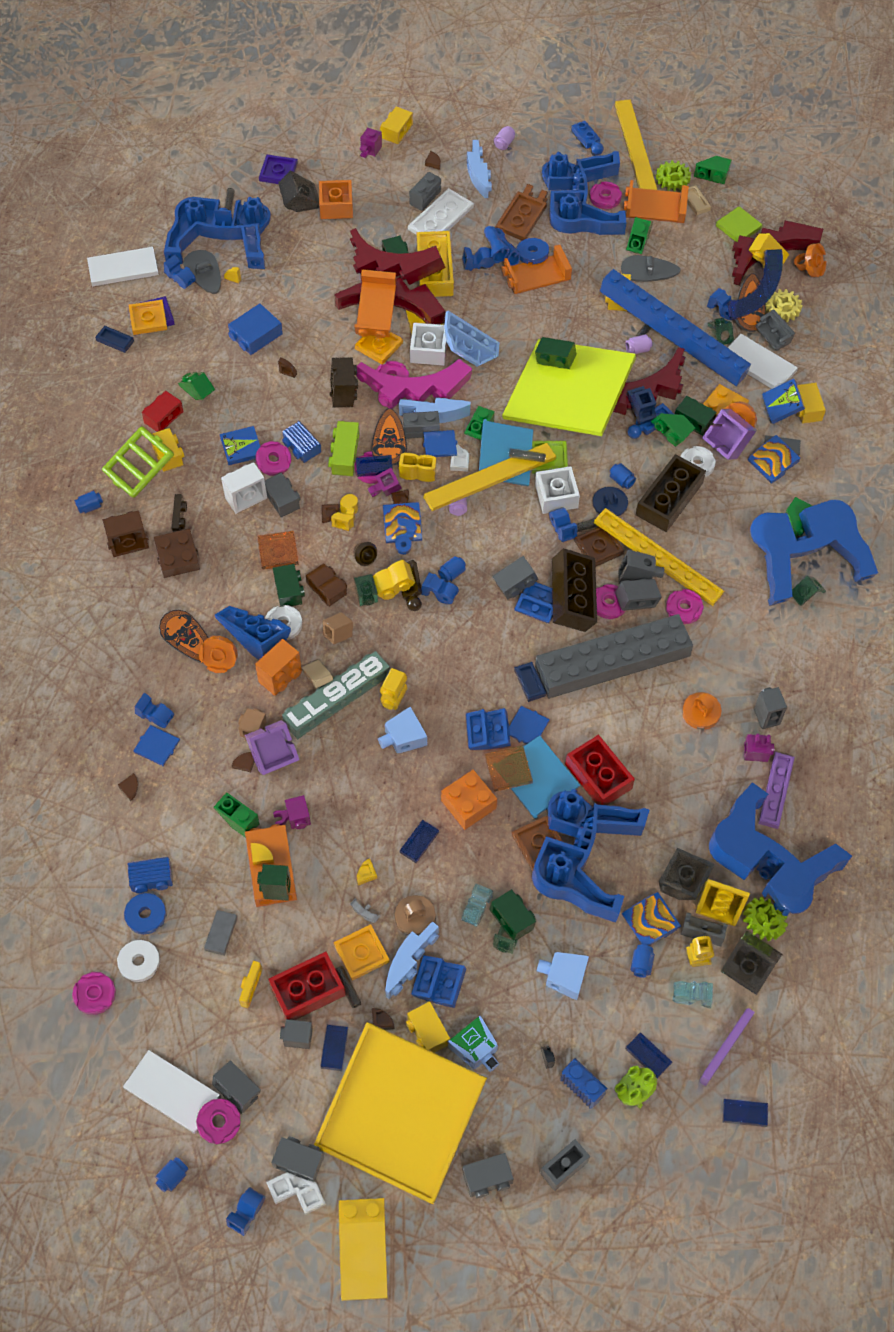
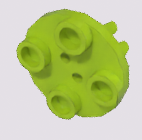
[614,1066,657,1109]

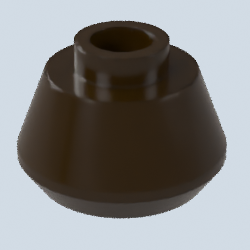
[353,542,378,566]

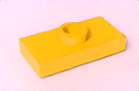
[239,961,263,1008]

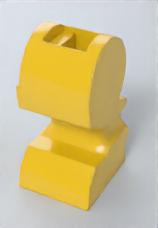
[331,494,358,531]
[686,936,714,967]

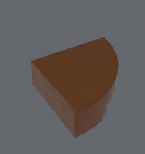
[425,151,441,170]
[278,357,297,378]
[391,489,409,504]
[322,504,340,523]
[232,752,255,773]
[118,773,138,801]
[372,1008,395,1030]

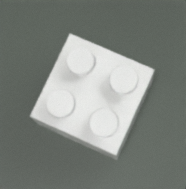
[410,323,447,366]
[221,462,267,514]
[535,467,580,514]

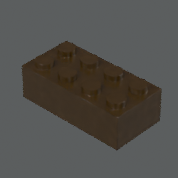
[636,454,706,533]
[552,548,597,632]

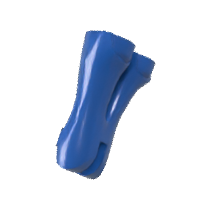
[484,226,521,266]

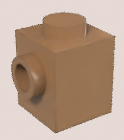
[323,612,353,644]
[238,708,267,738]

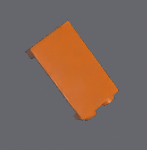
[624,180,689,223]
[502,245,572,294]
[354,270,397,338]
[245,824,297,907]

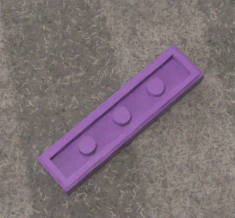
[758,752,795,829]
[700,1008,755,1086]

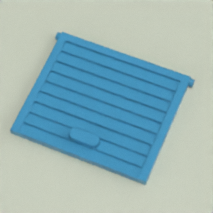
[479,419,533,486]
[493,736,580,819]

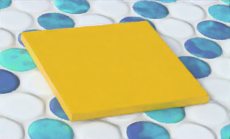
[314,1022,487,1204]

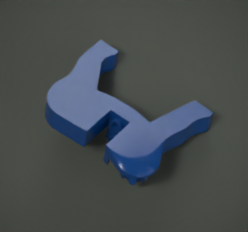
[542,151,626,235]
[164,197,271,269]
[750,500,878,606]
[709,782,852,916]
[532,789,650,923]

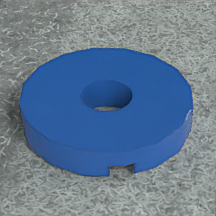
[516,238,549,264]
[124,893,166,935]

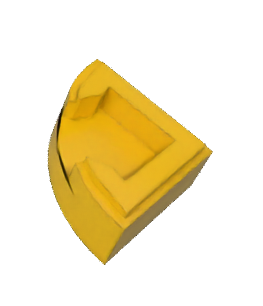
[224,267,241,284]
[251,843,274,865]
[357,858,377,886]

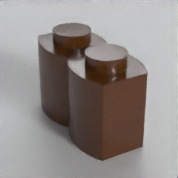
[306,563,347,607]

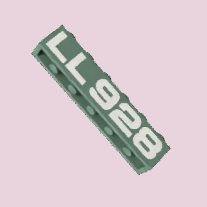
[282,651,390,740]

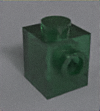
[354,574,378,606]

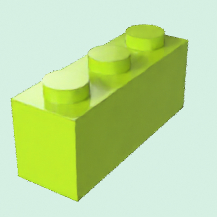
[328,421,360,476]

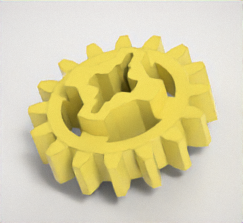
[765,289,802,322]

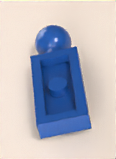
[571,121,604,155]
[628,403,674,439]

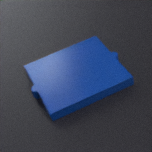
[423,430,457,457]
[509,706,550,744]
[133,725,180,766]

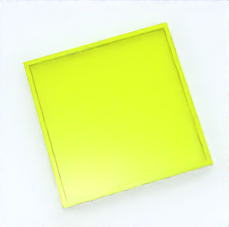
[502,339,636,436]

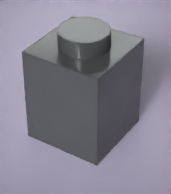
[280,1019,313,1049]

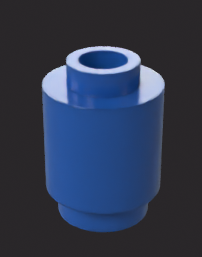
[610,463,636,489]
[74,490,103,514]
[438,556,466,582]
[630,945,655,978]
[155,1157,189,1192]

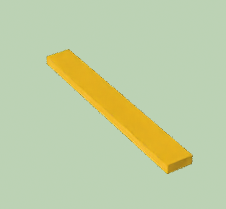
[615,99,657,190]
[423,443,556,511]
[594,508,725,606]

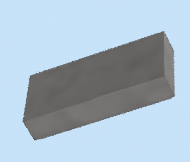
[204,910,238,956]

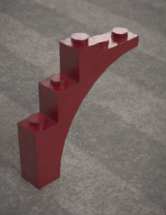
[732,220,823,286]
[350,228,446,285]
[334,270,446,325]
[613,347,686,415]

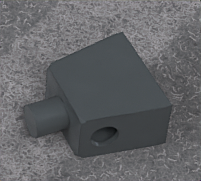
[618,550,664,584]

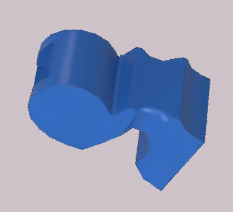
[462,247,495,271]
[164,255,196,289]
[707,288,736,320]
[549,507,577,542]
[395,517,417,555]
[421,572,459,604]
[134,693,174,728]
[226,1187,265,1236]

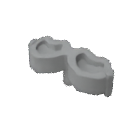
[350,898,380,923]

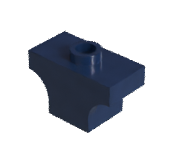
[626,386,657,425]

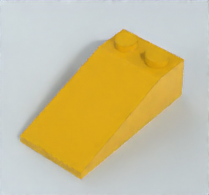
[416,231,454,297]
[696,879,750,926]
[339,1198,388,1301]

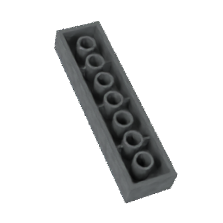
[535,614,693,699]

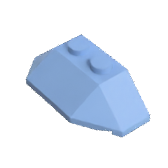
[444,311,500,367]

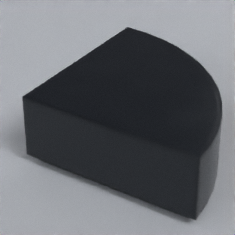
[541,1046,555,1069]

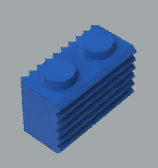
[282,421,321,463]
[127,857,173,893]
[560,1058,608,1109]

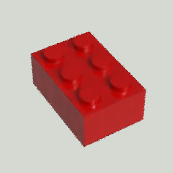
[565,734,635,806]
[268,951,346,1020]

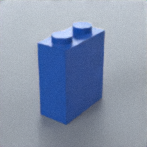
[228,303,283,355]

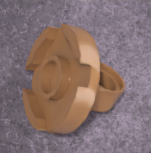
[394,895,436,936]

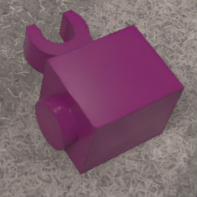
[360,127,382,158]
[367,468,402,497]
[744,734,774,762]
[273,795,311,829]

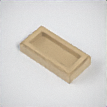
[687,185,711,216]
[301,660,333,688]

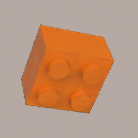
[319,180,353,219]
[255,639,302,696]
[441,769,497,830]

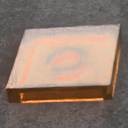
[257,531,299,570]
[485,745,533,792]

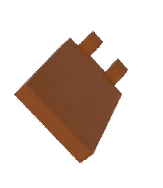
[495,184,548,241]
[512,816,563,871]

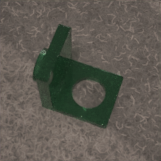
[708,318,734,345]
[792,575,826,606]
[493,926,518,954]

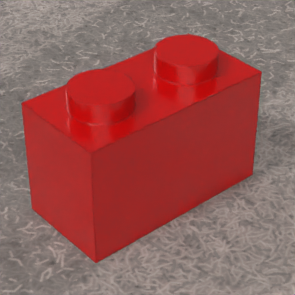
[142,391,184,432]

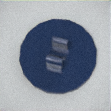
[592,487,628,516]

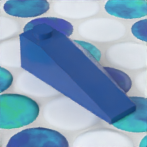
[215,606,291,660]

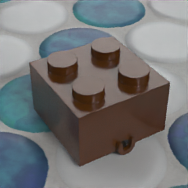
[102,510,149,557]
[154,529,200,578]

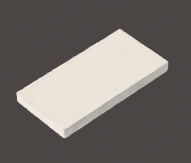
[408,188,474,234]
[87,247,159,287]
[728,334,798,389]
[123,1050,221,1134]

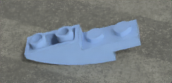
[467,140,492,198]
[399,398,471,423]
[385,921,439,999]

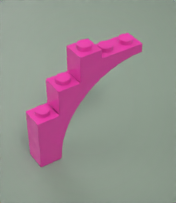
[356,359,472,409]

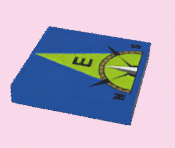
[762,379,805,424]
[220,426,260,465]

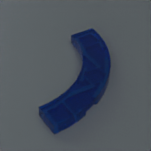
[727,249,783,319]

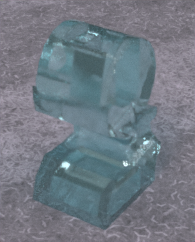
[461,884,493,927]
[672,981,713,1009]

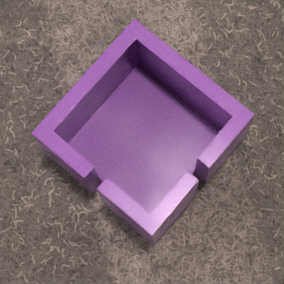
[702,409,757,460]
[245,720,300,775]

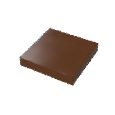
[574,527,625,567]

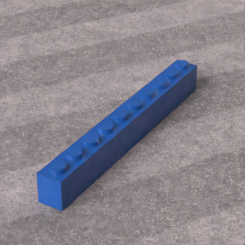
[600,269,751,387]

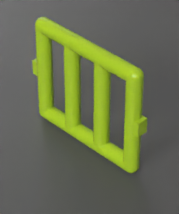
[102,426,174,498]

